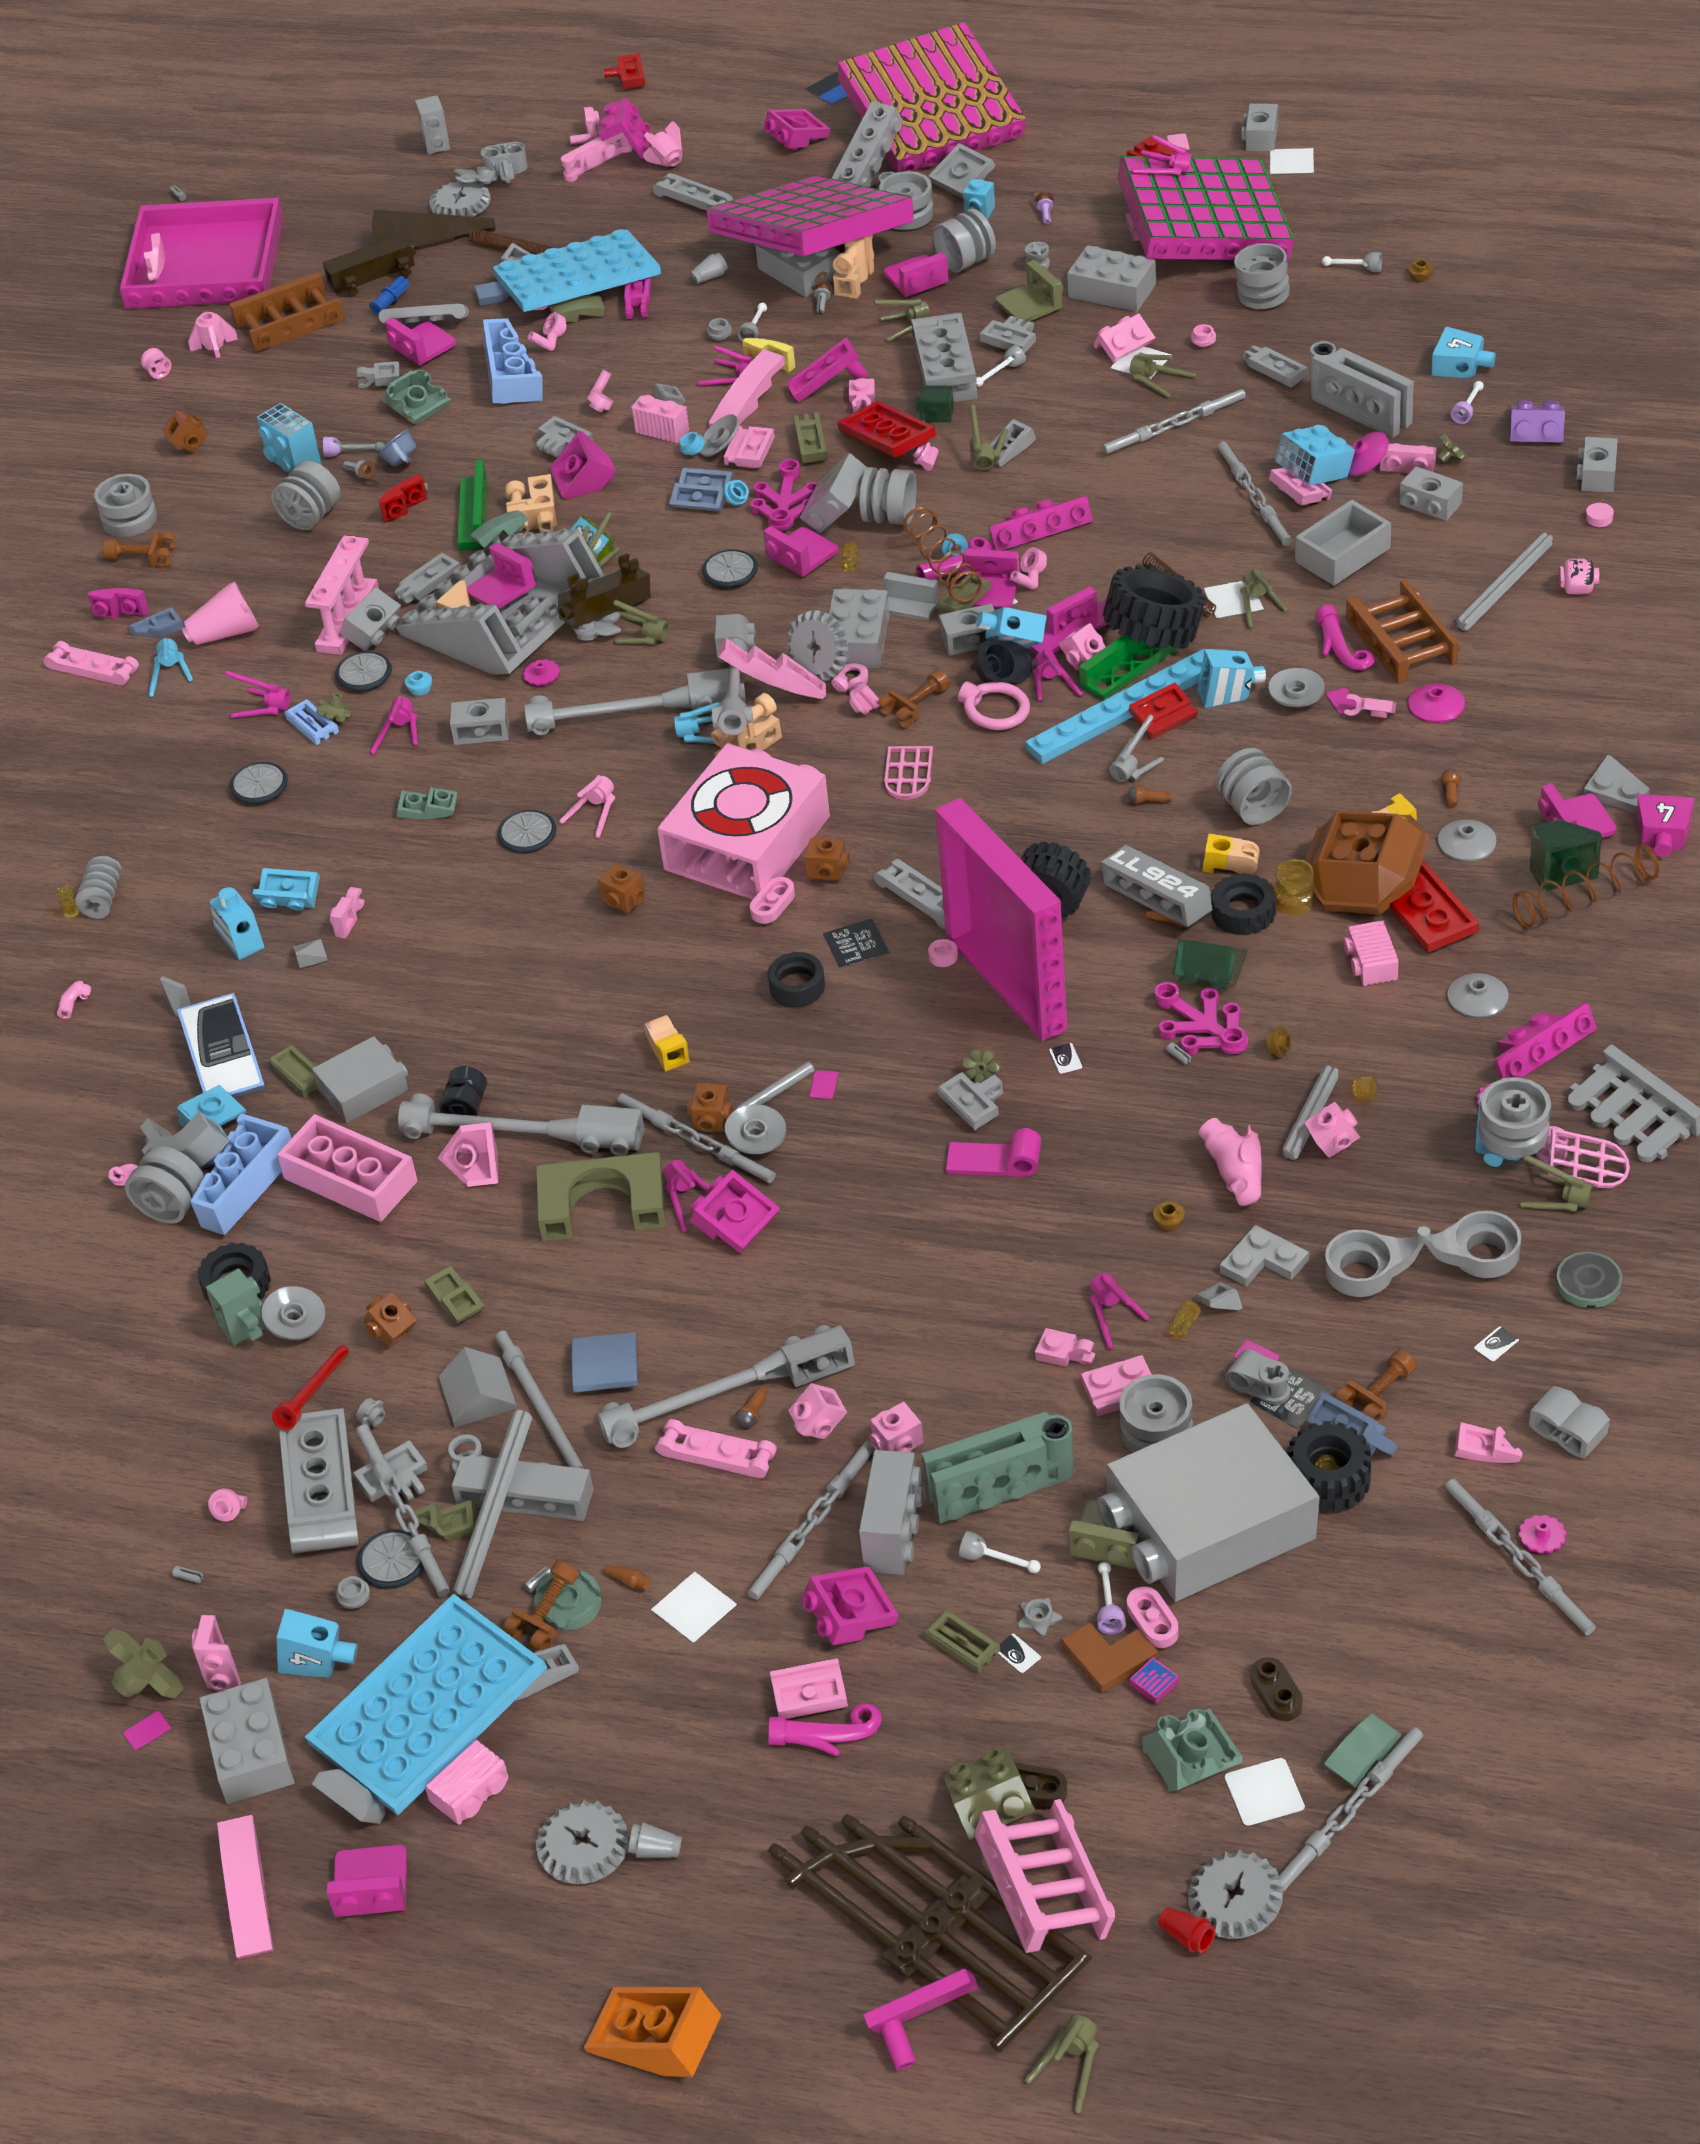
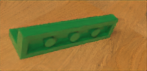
[458,460,488,551]
[1079,635,1180,701]

